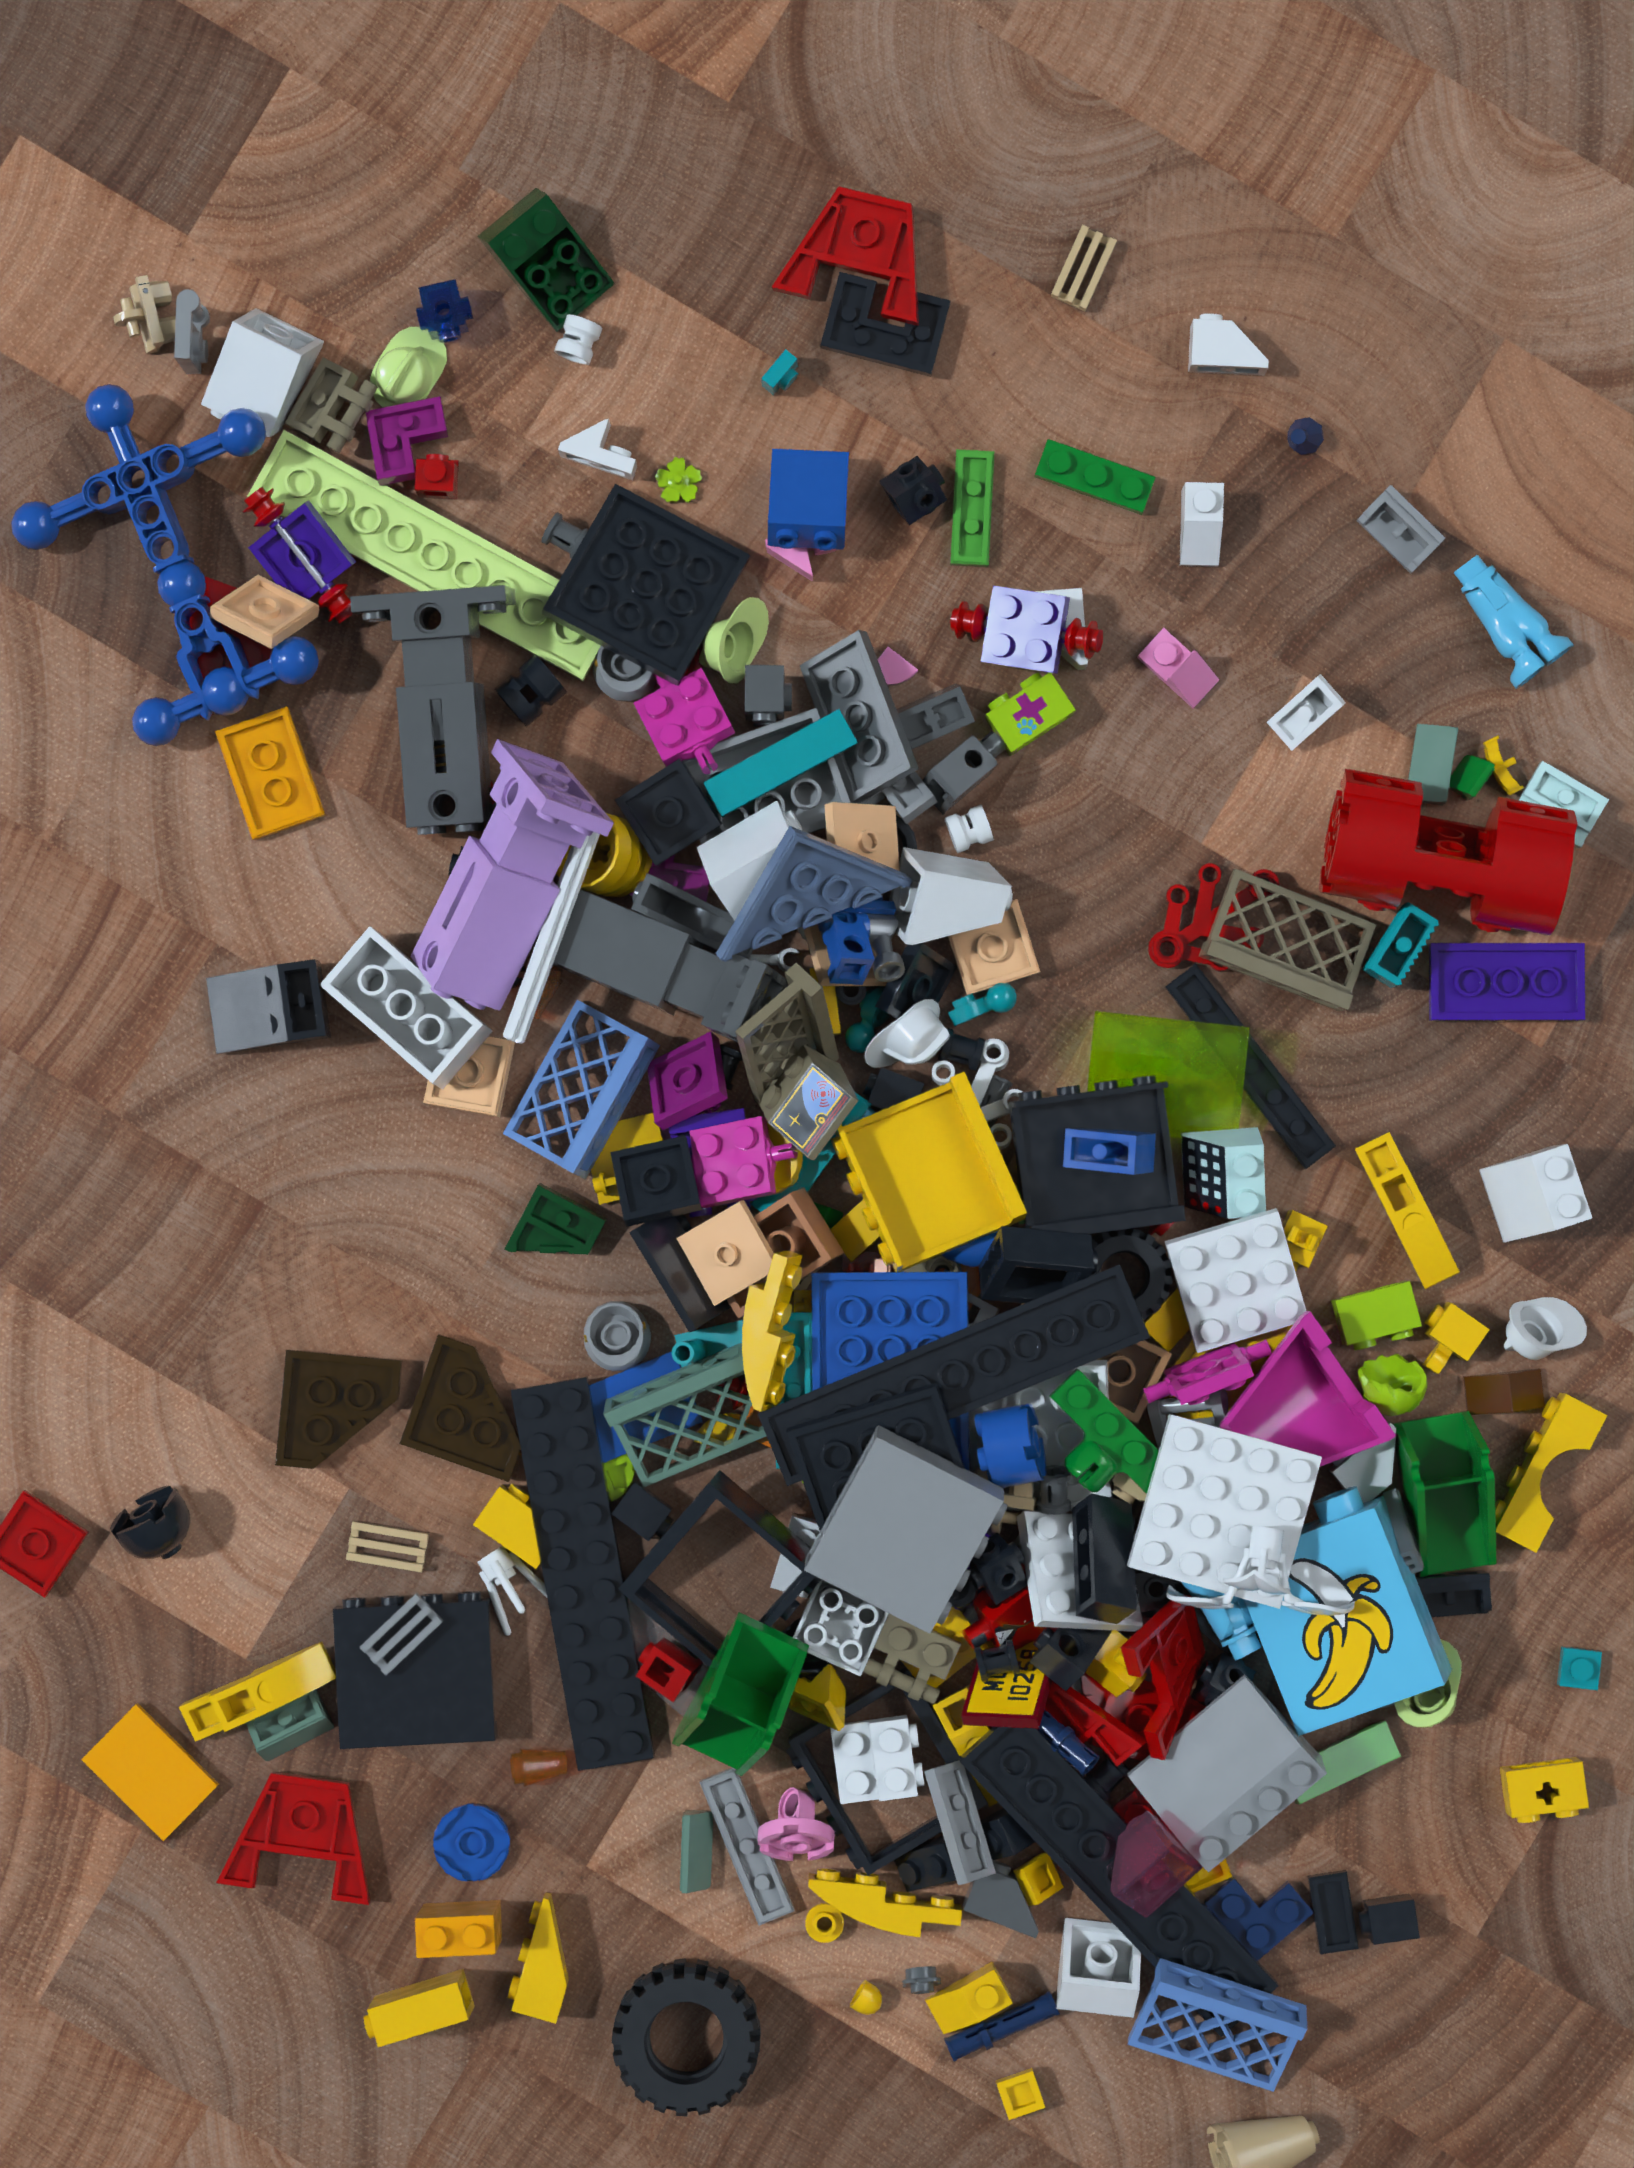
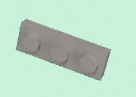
[924,1760,996,1885]

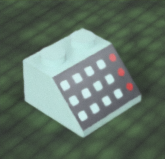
[1181,1127,1266,1219]

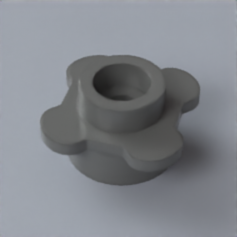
[902,1966,941,1994]

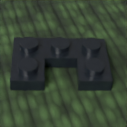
[820,272,951,377]

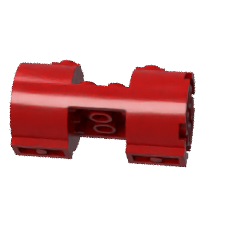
[1319,768,1578,935]

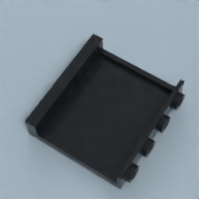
[1009,1075,1186,1234]
[333,1591,498,1749]

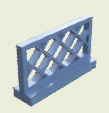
[503,1000,660,1180]
[1128,1958,1307,2092]

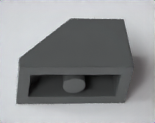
[962,1860,1039,1938]

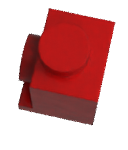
[415,454,459,500]
[636,1637,704,1702]

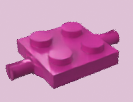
[634,668,735,774]
[690,1116,798,1208]
[1143,1339,1272,1405]

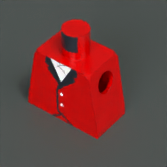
[962,1563,1052,1650]

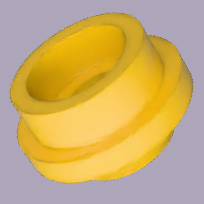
[805,1903,844,1943]

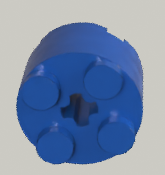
[974,1403,1046,1488]

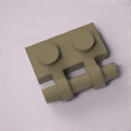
[285,357,378,453]
[863,1613,961,1704]

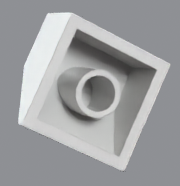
[1056,1918,1141,2018]

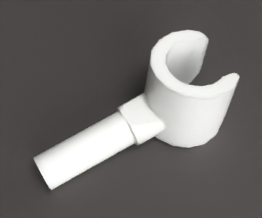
[749,948,799,972]

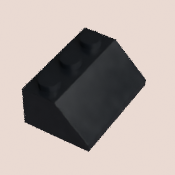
[629,1214,731,1333]

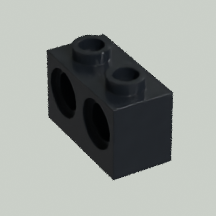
[1029,1627,1112,1691]

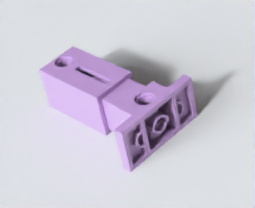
[410,739,614,1011]

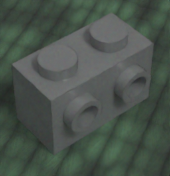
[745,665,792,727]

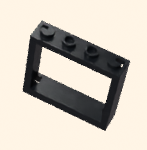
[618,1470,822,1667]
[786,1667,988,1875]

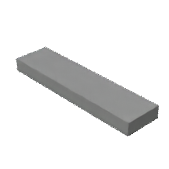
[699,1767,795,1926]

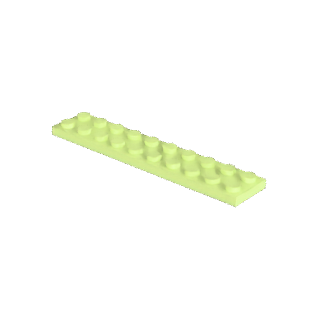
[247,430,601,681]

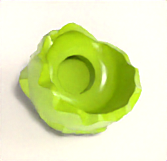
[1358,1354,1427,1416]

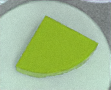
[603,1453,635,1502]

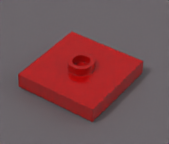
[0,1490,89,1598]

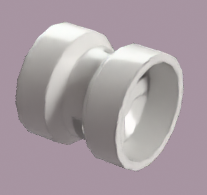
[554,314,602,365]
[945,805,994,853]

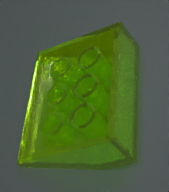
[1087,1011,1250,1138]

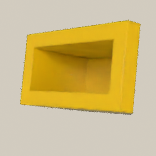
[473,1483,542,1569]
[925,1962,1013,2034]

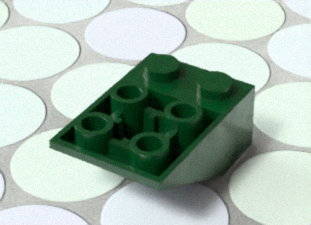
[477,188,615,332]

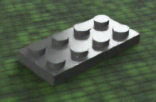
[799,630,919,803]

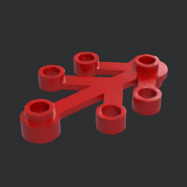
[1148,863,1280,972]

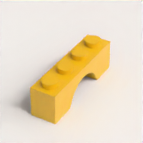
[1495,1393,1608,1553]

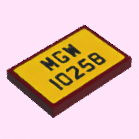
[961,1640,1052,1729]

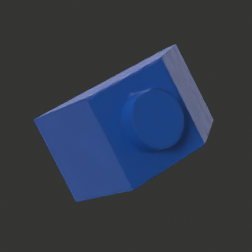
[1063,1128,1156,1175]

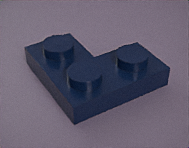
[1204,1877,1314,1961]

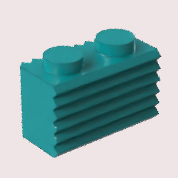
[1362,902,1439,988]

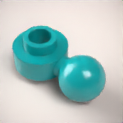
[948,983,1017,1027]
[845,986,890,1053]

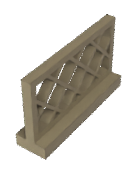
[1199,869,1377,1011]
[735,963,839,1106]

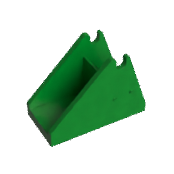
[1392,1410,1497,1577]
[672,1612,809,1776]

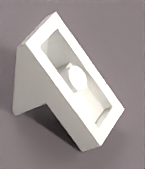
[558,419,637,481]
[1267,674,1346,751]

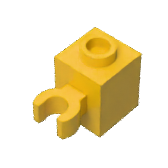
[1282,1210,1328,1272]
[1422,1302,1490,1374]
[1086,1630,1147,1697]

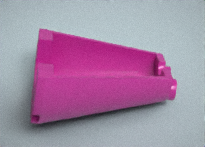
[1218,1311,1396,1467]

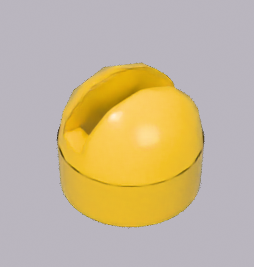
[850,1980,882,2015]

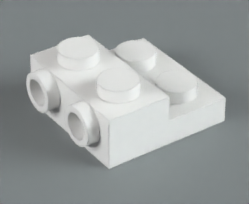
[830,1715,924,1804]

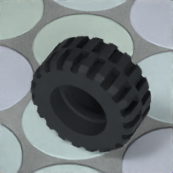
[612,1958,761,2117]

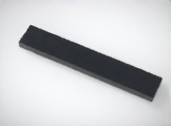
[1165,963,1336,1169]

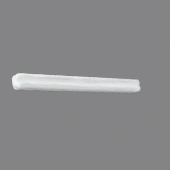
[503,832,600,1044]

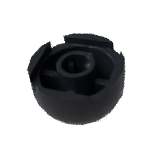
[110,1486,190,1559]

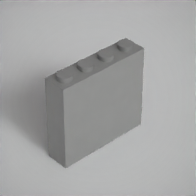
[804,1425,1007,1634]

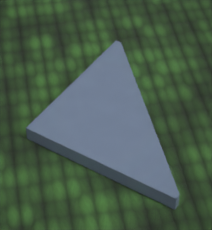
[716,826,913,962]

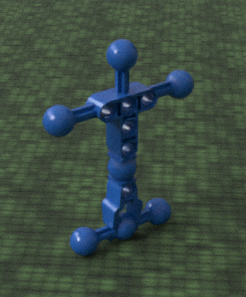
[11,384,319,746]

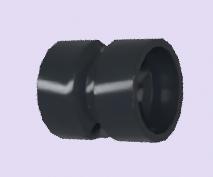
[494,655,567,727]

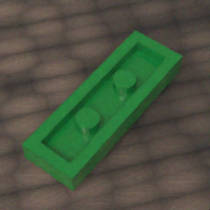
[1034,439,1156,515]

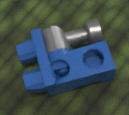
[818,897,905,985]

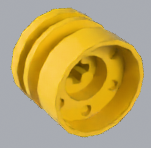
[556,812,652,898]

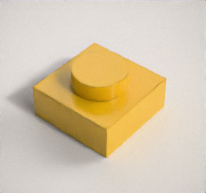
[1013,1853,1064,1906]
[996,2068,1046,2120]

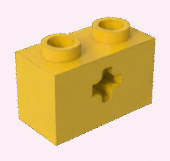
[1500,1757,1589,1823]

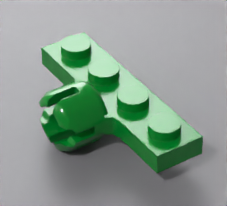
[1049,1368,1159,1495]

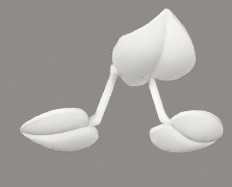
[1167,1526,1355,1616]

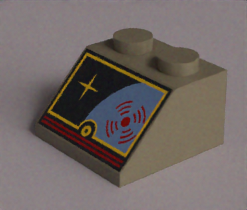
[760,1044,859,1161]

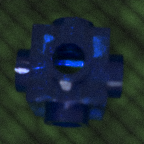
[416,279,474,343]

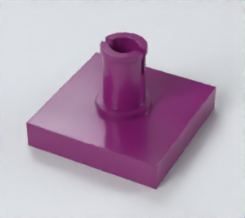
[648,1031,728,1130]

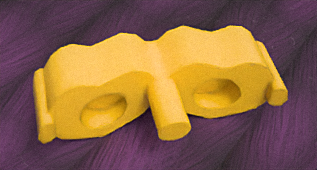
[1483,735,1525,795]

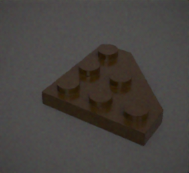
[399,1334,521,1482]
[275,1350,403,1469]

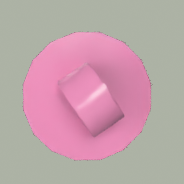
[757,1787,835,1861]

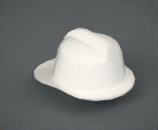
[864,999,950,1068]
[1504,1297,1587,1360]

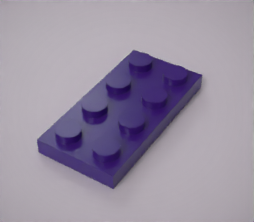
[1429,943,1585,1021]

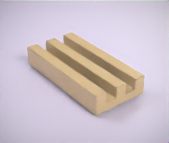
[1051,224,1117,312]
[346,1521,429,1573]

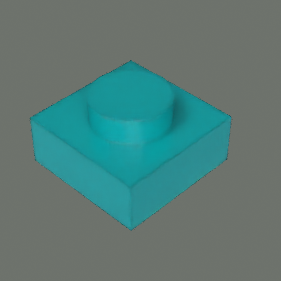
[761,349,799,396]
[1557,1646,1602,1691]

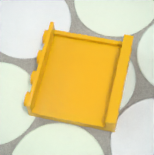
[831,1072,1027,1273]

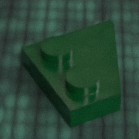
[504,1183,607,1255]

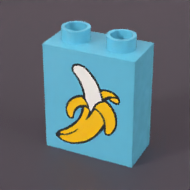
[1244,1486,1452,1736]

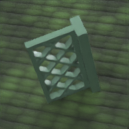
[603,1342,766,1487]

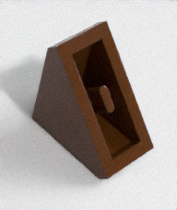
[1463,1368,1545,1415]

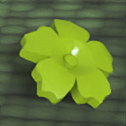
[655,457,702,503]

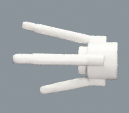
[477,1546,547,1636]

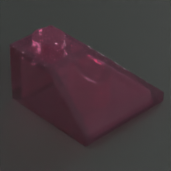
[1110,1811,1203,1918]

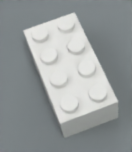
[320,926,492,1089]

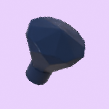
[1287,417,1324,455]

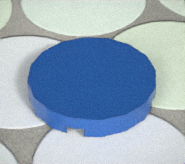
[433,1803,511,1882]

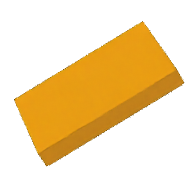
[215,706,326,841]
[81,1703,219,1841]

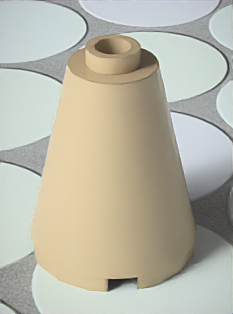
[1207,2115,1320,2168]

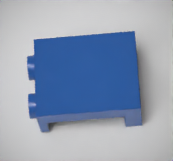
[768,449,849,551]

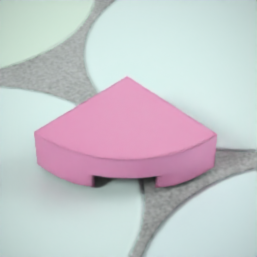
[878,647,918,685]

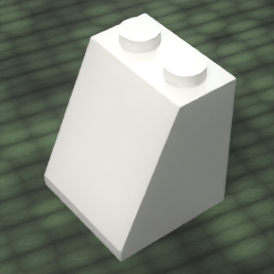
[201,308,324,438]
[697,801,803,921]
[889,847,1013,945]
[1479,1144,1592,1242]

